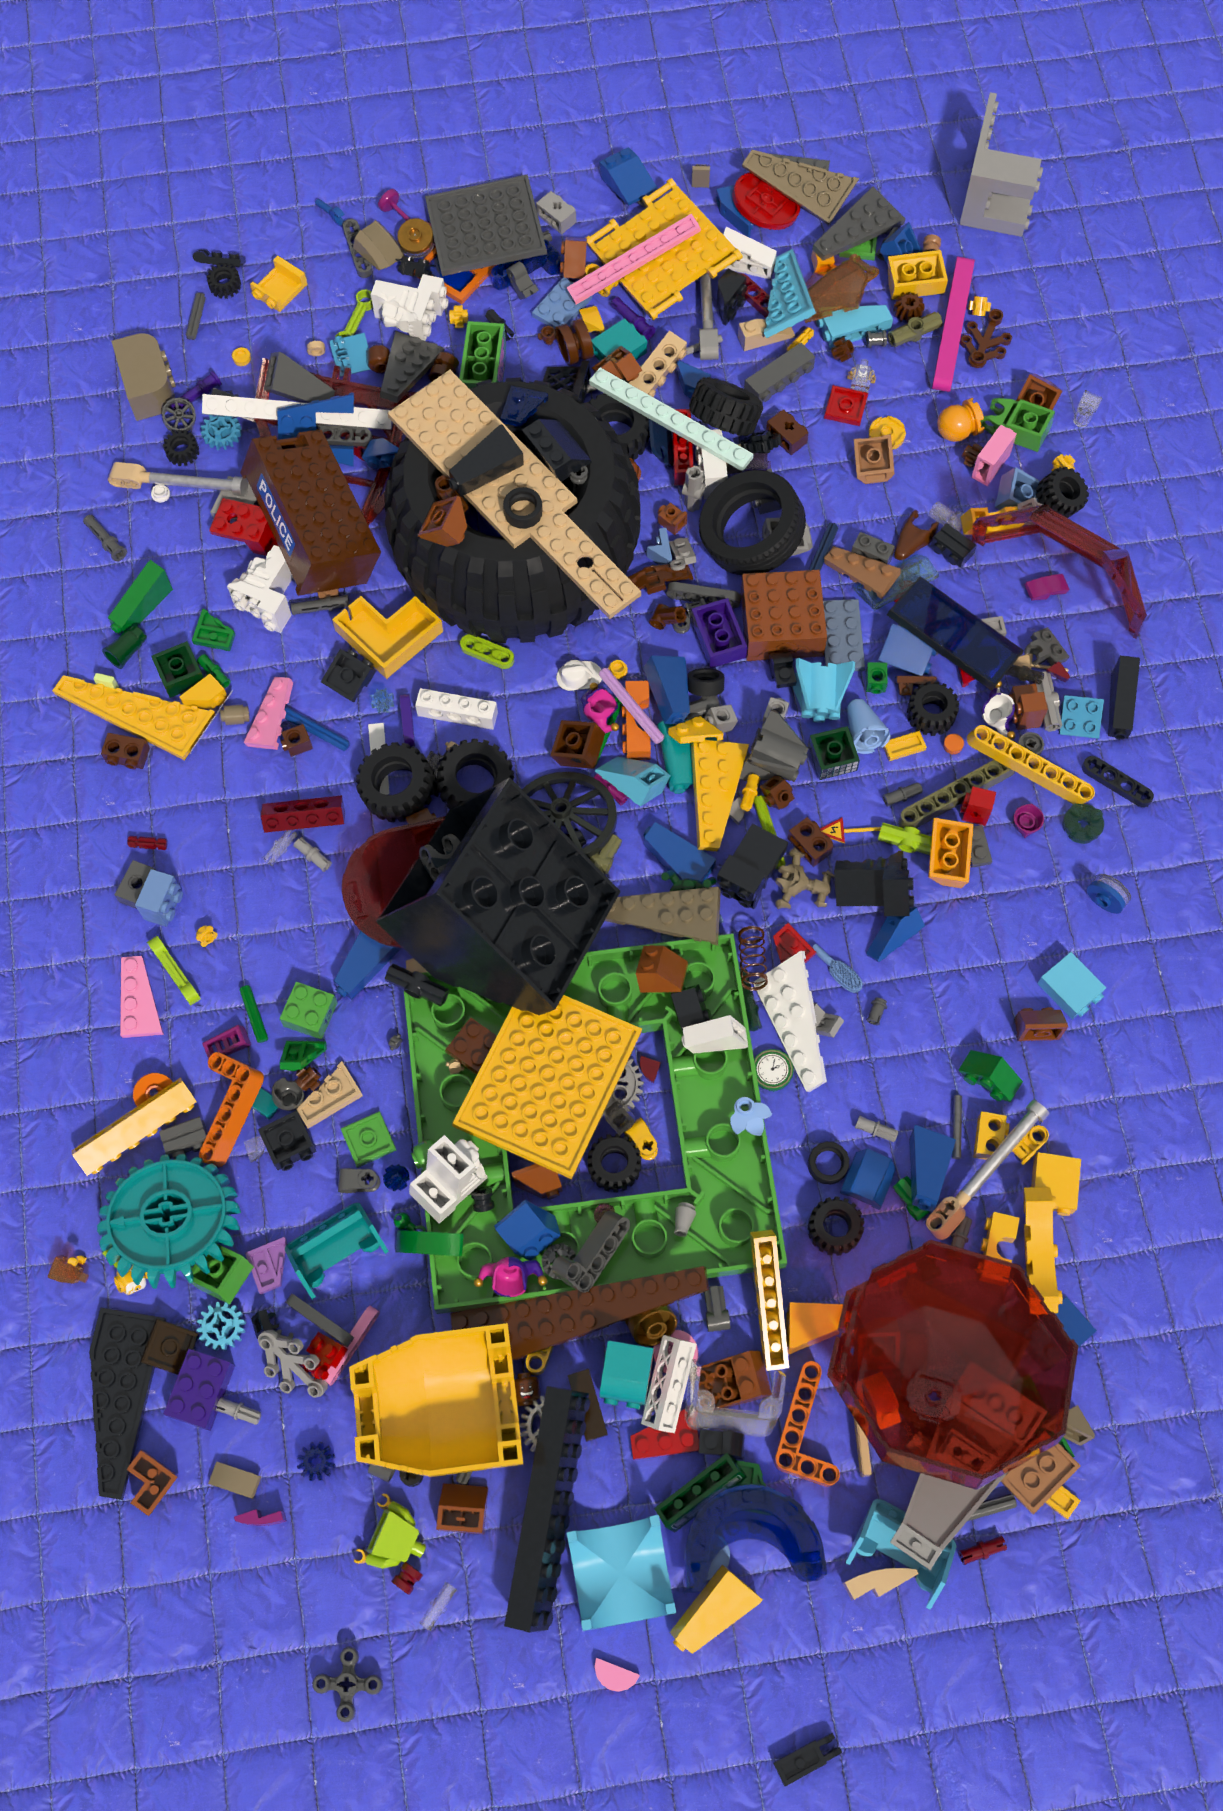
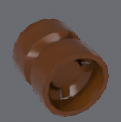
[428,352,459,382]

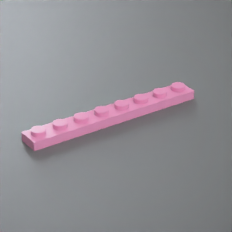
[567,214,701,305]

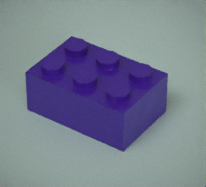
[691,598,747,668]
[163,1349,235,1431]

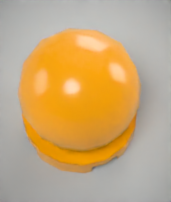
[937,398,985,442]

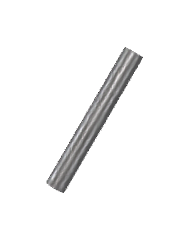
[952,1095,962,1159]

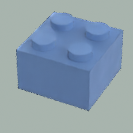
[135,869,183,927]

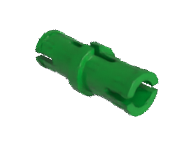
[197,654,231,689]

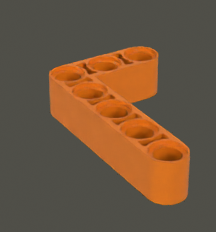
[199,1052,264,1167]
[774,1361,840,1487]

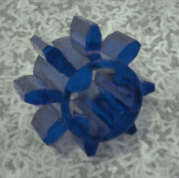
[383,1164,410,1192]

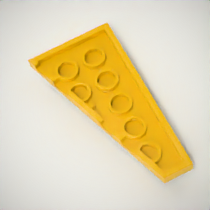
[691,740,749,851]

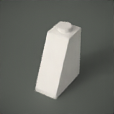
[682,1015,748,1054]

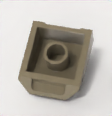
[353,220,404,270]

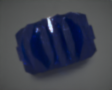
[297,1442,336,1482]

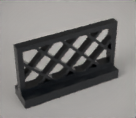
[543,361,591,403]

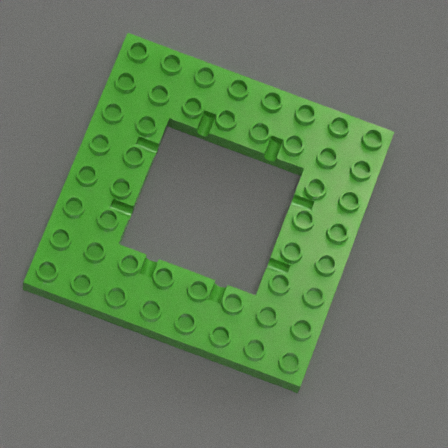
[404,934,787,1314]

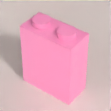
[971,425,1017,486]

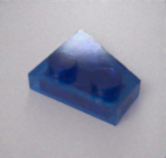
[501,386,549,427]

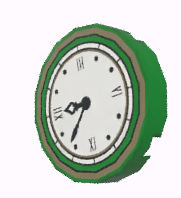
[754,1049,793,1091]

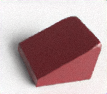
[1046,662,1070,682]

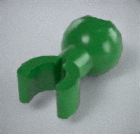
[393,1212,426,1232]

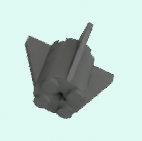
[740,709,809,782]

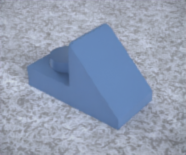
[647,528,672,565]

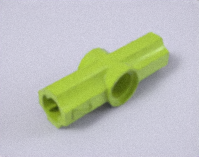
[878,823,931,855]

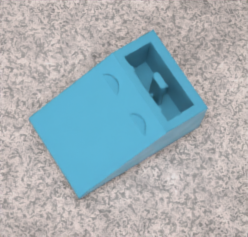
[595,756,671,807]

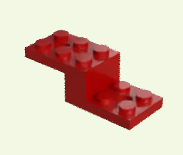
[209,498,279,556]

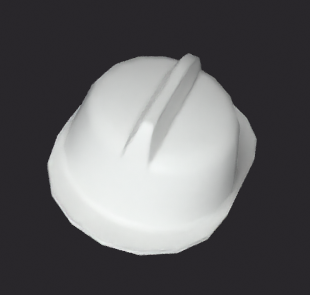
[556,660,602,691]

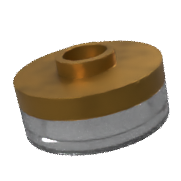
[398,218,435,258]

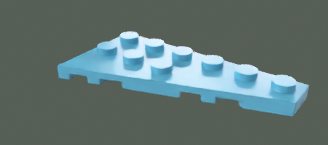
[764,249,816,338]

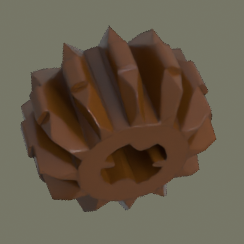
[893,291,925,324]

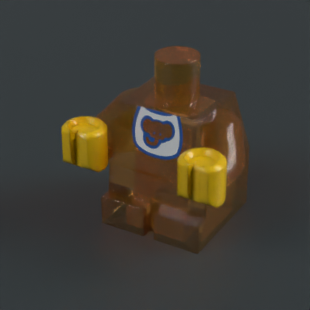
[47,1255,89,1284]

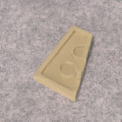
[296,1061,363,1129]

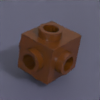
[760,776,795,810]

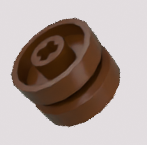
[555,318,594,366]

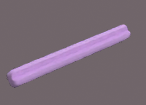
[599,667,664,744]

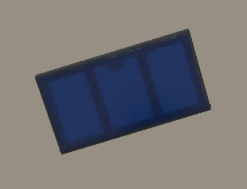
[887,576,1024,691]

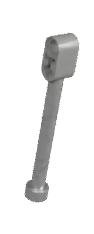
[699,273,719,360]

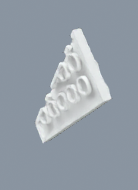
[753,951,827,1092]

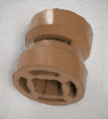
[922,234,941,252]

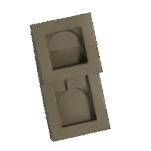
[208,1461,261,1499]

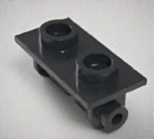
[396,256,436,278]

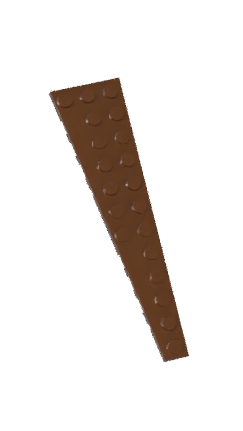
[451,1266,709,1360]

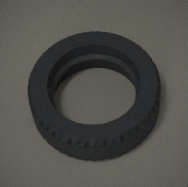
[699,470,806,575]

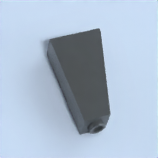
[264,352,335,403]

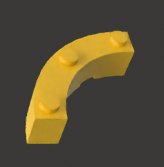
[1024,1187,1062,1314]

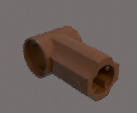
[435,475,468,513]
[649,604,687,630]

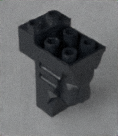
[717,823,788,909]
[834,851,914,916]

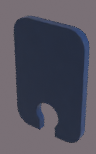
[649,419,673,467]

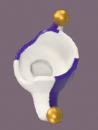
[982,680,1015,739]

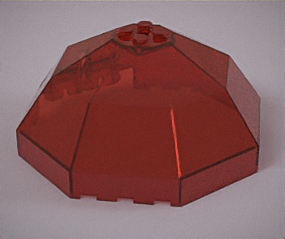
[827,1240,1078,1490]

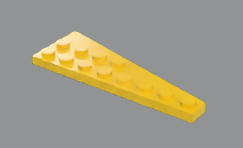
[52,675,216,761]

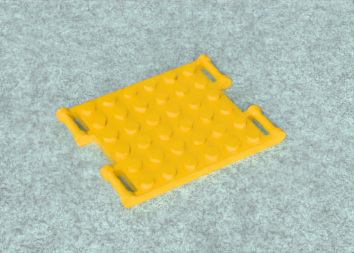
[585,178,743,320]

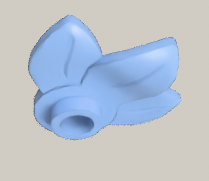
[730,1097,772,1136]

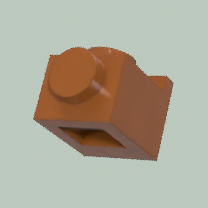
[658,502,687,535]

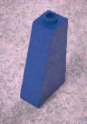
[643,655,690,725]
[643,822,716,883]
[334,916,402,1000]
[909,1125,956,1212]

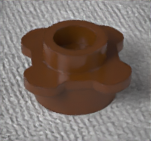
[538,326,556,345]

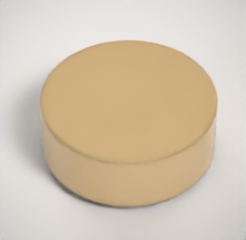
[307,341,325,356]

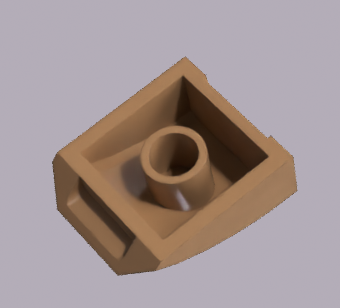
[854,434,895,484]

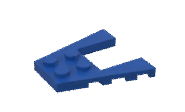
[278,392,354,466]

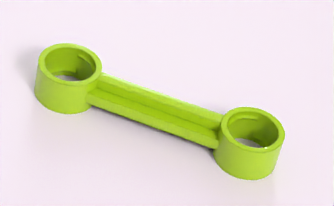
[335,289,373,338]
[147,936,201,1006]

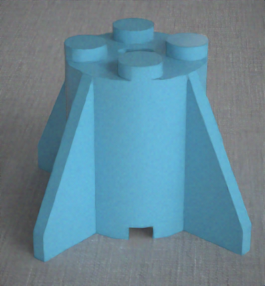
[792,658,855,723]

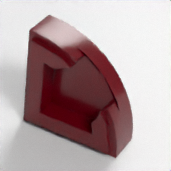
[640,1056,661,1083]

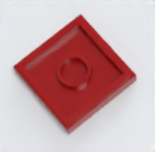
[824,385,868,426]

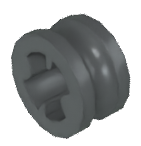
[570,466,588,484]
[673,615,690,634]

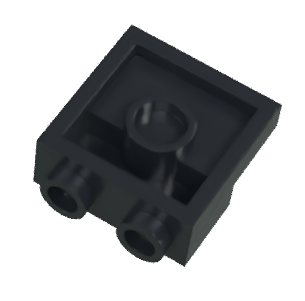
[321,649,377,702]
[258,1110,317,1171]

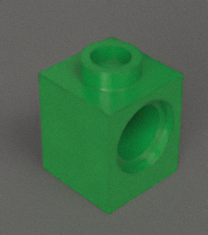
[866,662,888,694]

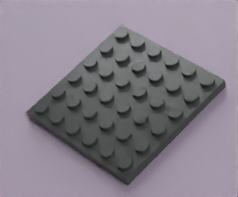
[425,174,547,276]

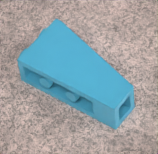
[816,305,893,348]

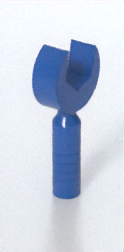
[315,199,345,226]

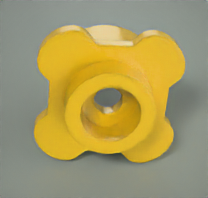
[196,925,218,947]

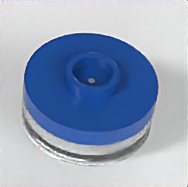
[1087,874,1131,914]

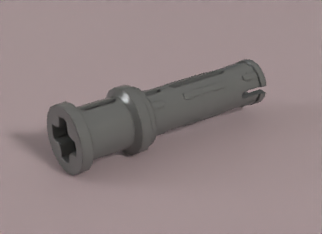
[83,515,127,562]

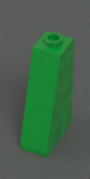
[108,560,173,634]

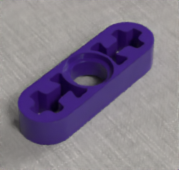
[399,694,415,747]

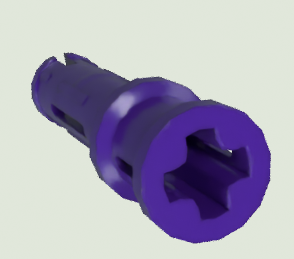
[611,297,656,340]
[170,371,222,411]

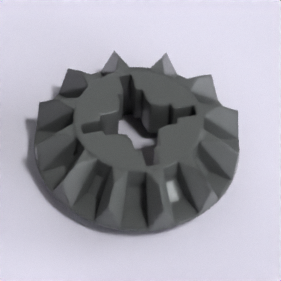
[542,1243,576,1279]

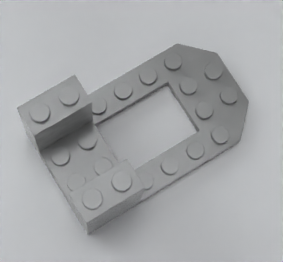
[960,92,1043,237]

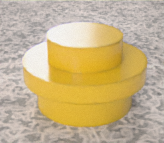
[608,660,628,679]

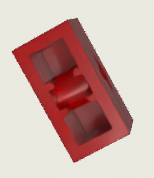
[960,786,996,826]

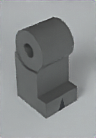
[506,262,539,300]

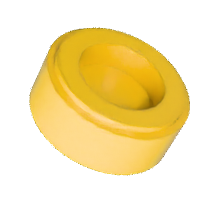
[232,347,251,366]

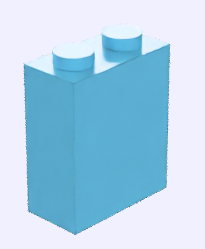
[1037,952,1106,1020]

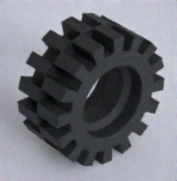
[207,263,241,299]
[163,430,199,466]

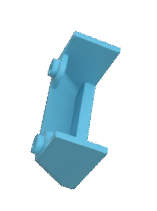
[846,1499,956,1610]

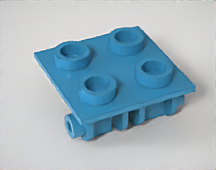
[329,333,371,377]
[1059,695,1104,739]

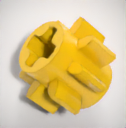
[968,296,991,316]
[449,305,468,328]
[1051,454,1076,471]

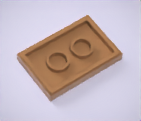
[1000,1432,1081,1515]

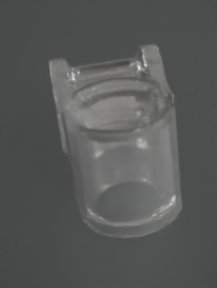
[1073,390,1103,427]

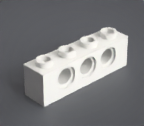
[415,688,498,730]

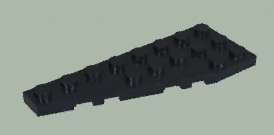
[89,1308,167,1500]

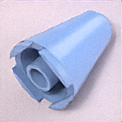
[847,699,891,754]

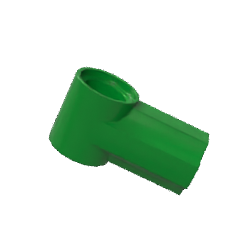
[893,1176,930,1222]

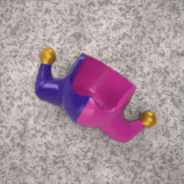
[581,682,619,734]
[474,1257,547,1297]

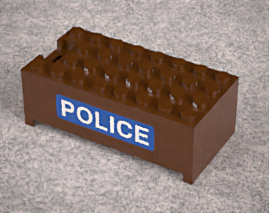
[240,429,381,596]

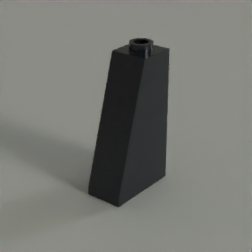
[448,424,524,497]
[1108,655,1140,739]

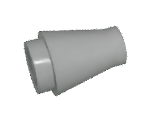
[674,1202,696,1237]

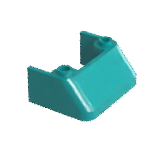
[285,1203,389,1299]

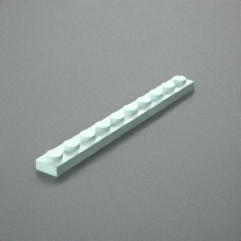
[589,368,753,472]

